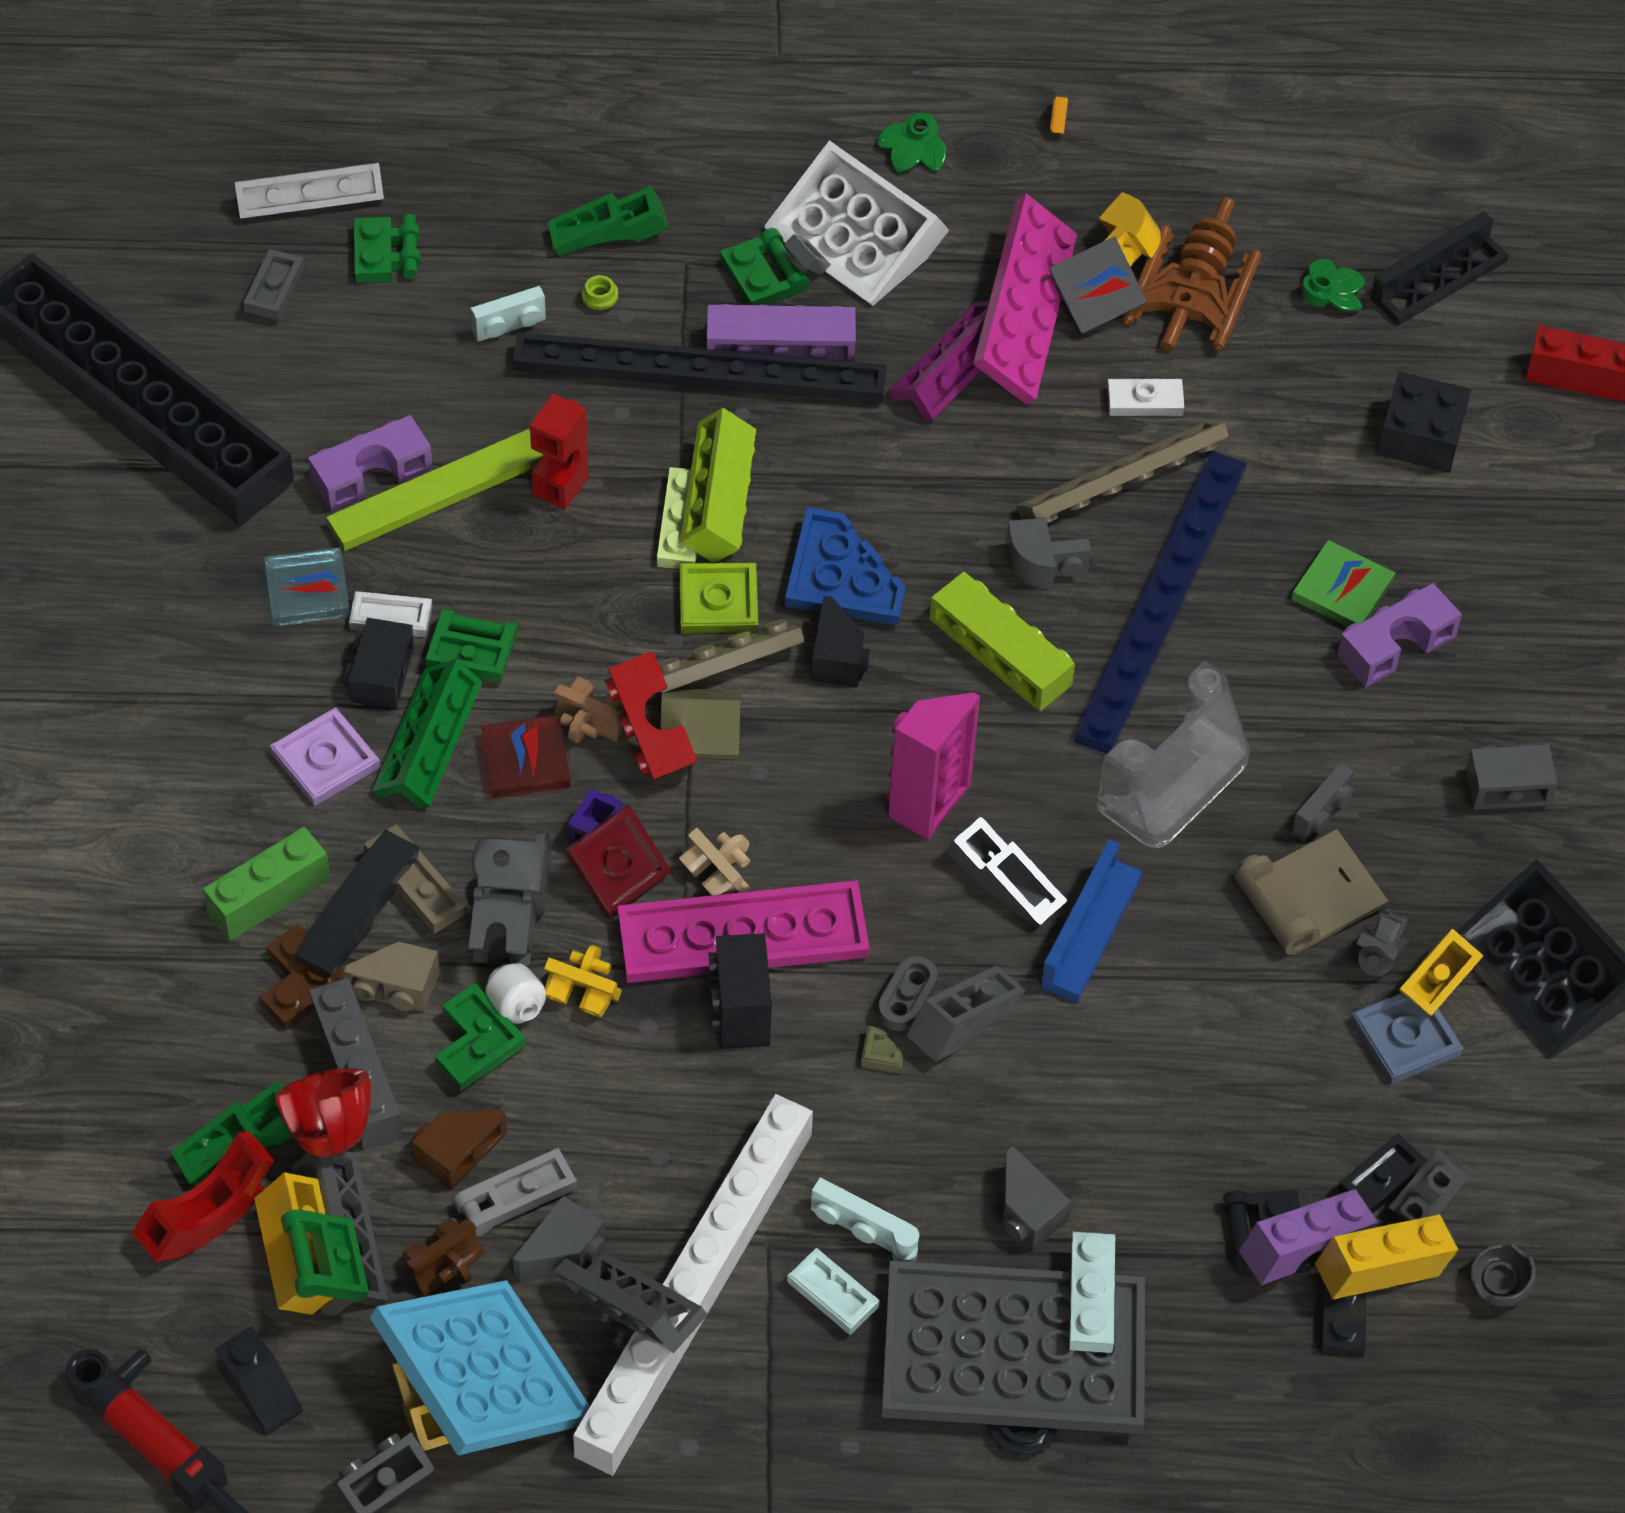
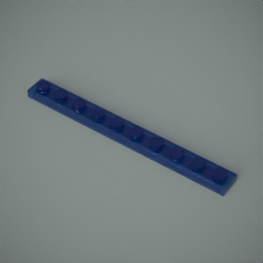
[1075,451,1247,756]

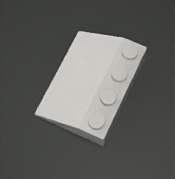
[764,140,949,306]

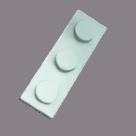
[1069,1232,1115,1353]

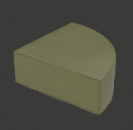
[861,1025,903,1074]

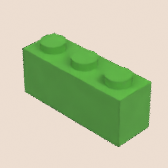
[203,827,330,941]

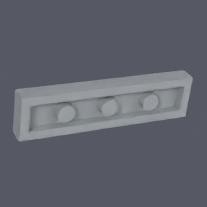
[234,162,384,219]

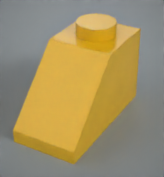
[1399,929,1483,1017]

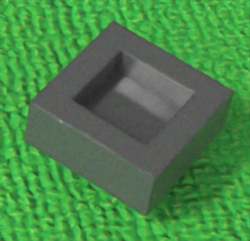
[784,234,831,275]

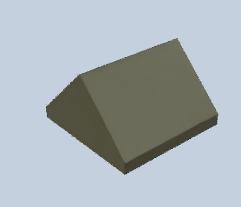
[661,688,741,759]

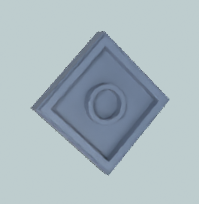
[1350,993,1464,1085]

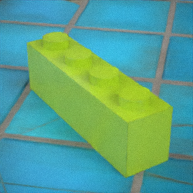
[680,407,756,563]
[930,572,1075,712]

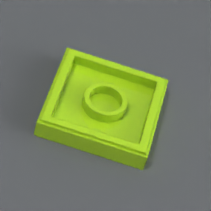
[680,563,758,634]

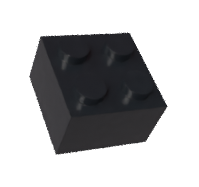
[1377,371,1471,473]
[708,933,772,1049]

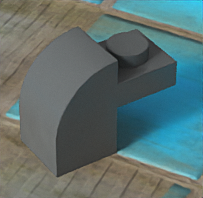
[1006,518,1091,589]

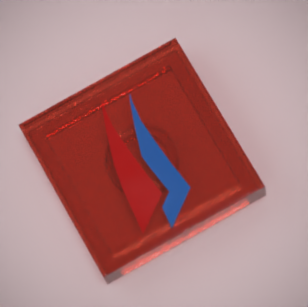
[481,715,571,798]

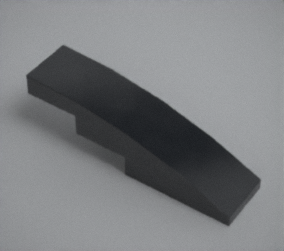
[295,829,420,978]

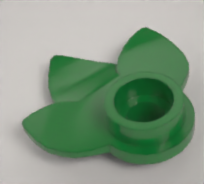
[877,112,946,174]
[1301,258,1365,312]

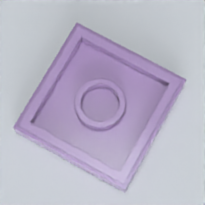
[270,707,381,807]

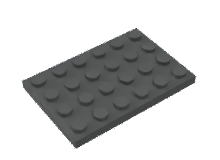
[882,1261,1145,1434]

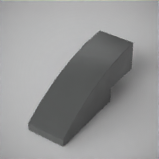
[945,817,1067,927]

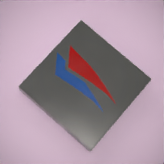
[1048,236,1147,335]

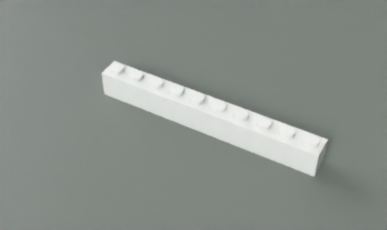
[573,1094,813,1476]

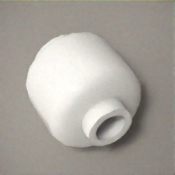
[485,963,546,1024]

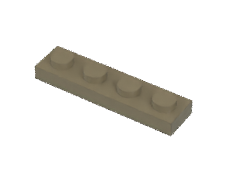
[658,619,805,693]

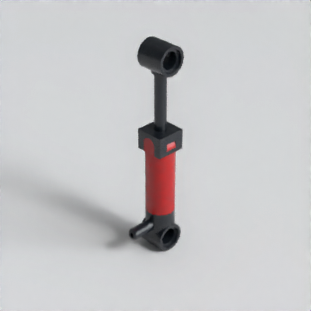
[66,1349,248,1513]

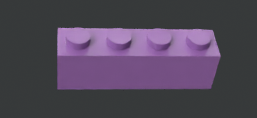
[707,304,856,362]

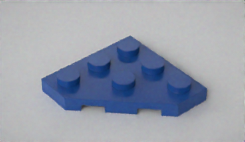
[785,507,906,626]

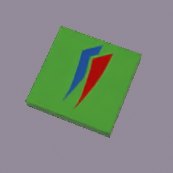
[1291,540,1396,627]

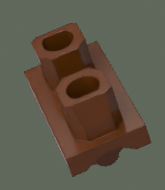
[402,1218,485,1297]

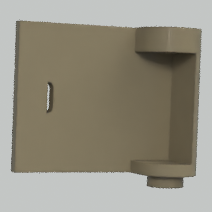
[1235,829,1389,955]

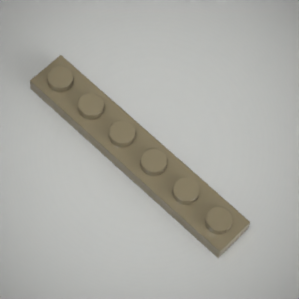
[1016,420,1229,523]

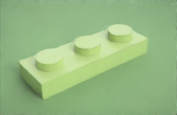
[657,467,697,569]

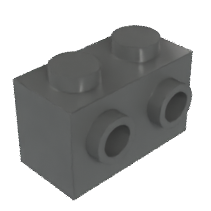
[1465,743,1558,810]
[334,1433,436,1513]

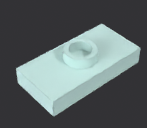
[787,1248,879,1335]

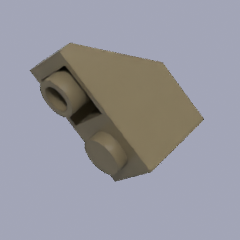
[344,941,439,1013]

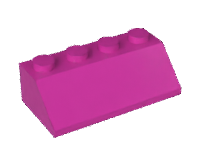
[887,692,980,840]

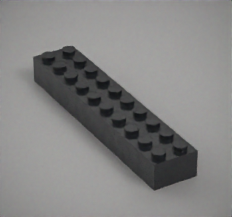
[0,253,294,525]

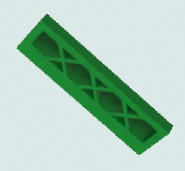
[372,659,482,809]

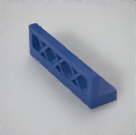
[1041,839,1143,1003]

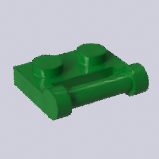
[720,228,810,305]
[425,608,519,683]
[281,1209,369,1302]

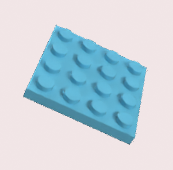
[369,1280,590,1456]

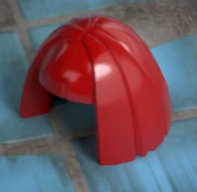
[275,1068,371,1158]

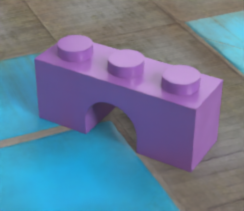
[308,415,433,512]
[1337,583,1462,688]
[1239,1189,1378,1285]

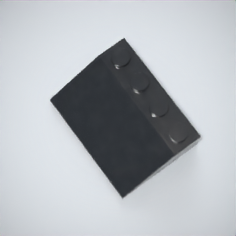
[1456,859,1625,1057]

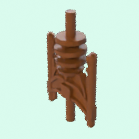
[1121,197,1262,351]

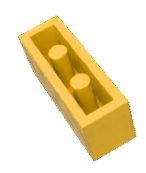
[254,1172,332,1315]
[1315,1214,1458,1299]

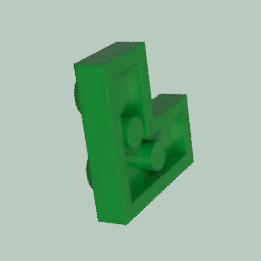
[435,983,526,1091]

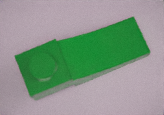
[547,186,669,256]
[171,1081,292,1187]

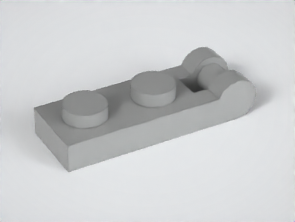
[452,1148,577,1237]

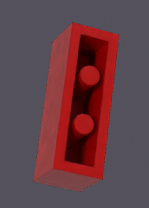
[1525,325,1625,402]

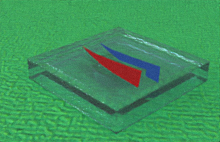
[264,547,350,626]

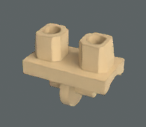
[679,827,751,896]

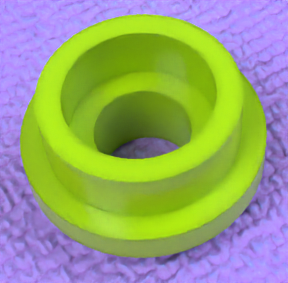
[582,275,618,310]

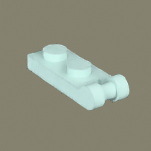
[811,1177,919,1262]

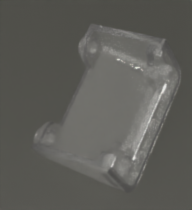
[1096,660,1250,848]

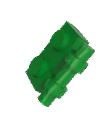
[354,214,421,283]

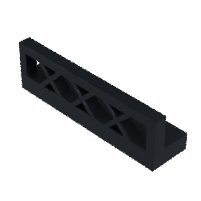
[1370,211,1509,326]

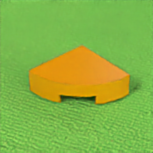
[1050,97,1068,134]

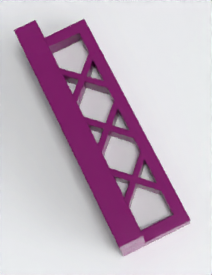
[887,301,989,420]

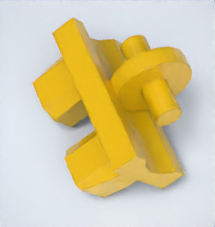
[544,945,622,1018]

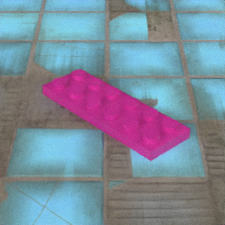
[973,193,1077,404]
[617,880,870,983]

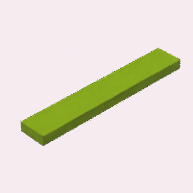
[326,429,543,552]

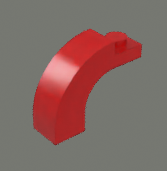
[132,1131,275,1263]

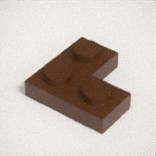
[259,924,344,1031]

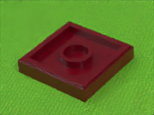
[563,805,672,917]

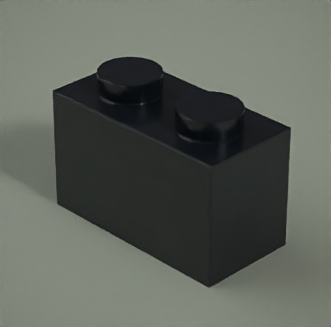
[344,617,415,710]

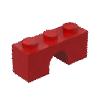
[530,394,588,510]
[604,651,698,780]

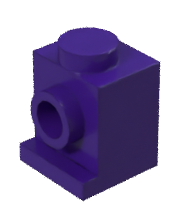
[568,789,626,846]

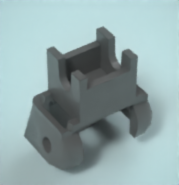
[469,832,552,968]

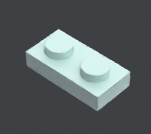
[471,286,546,342]

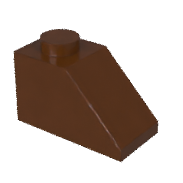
[412,1109,507,1191]

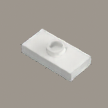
[1107,379,1184,416]

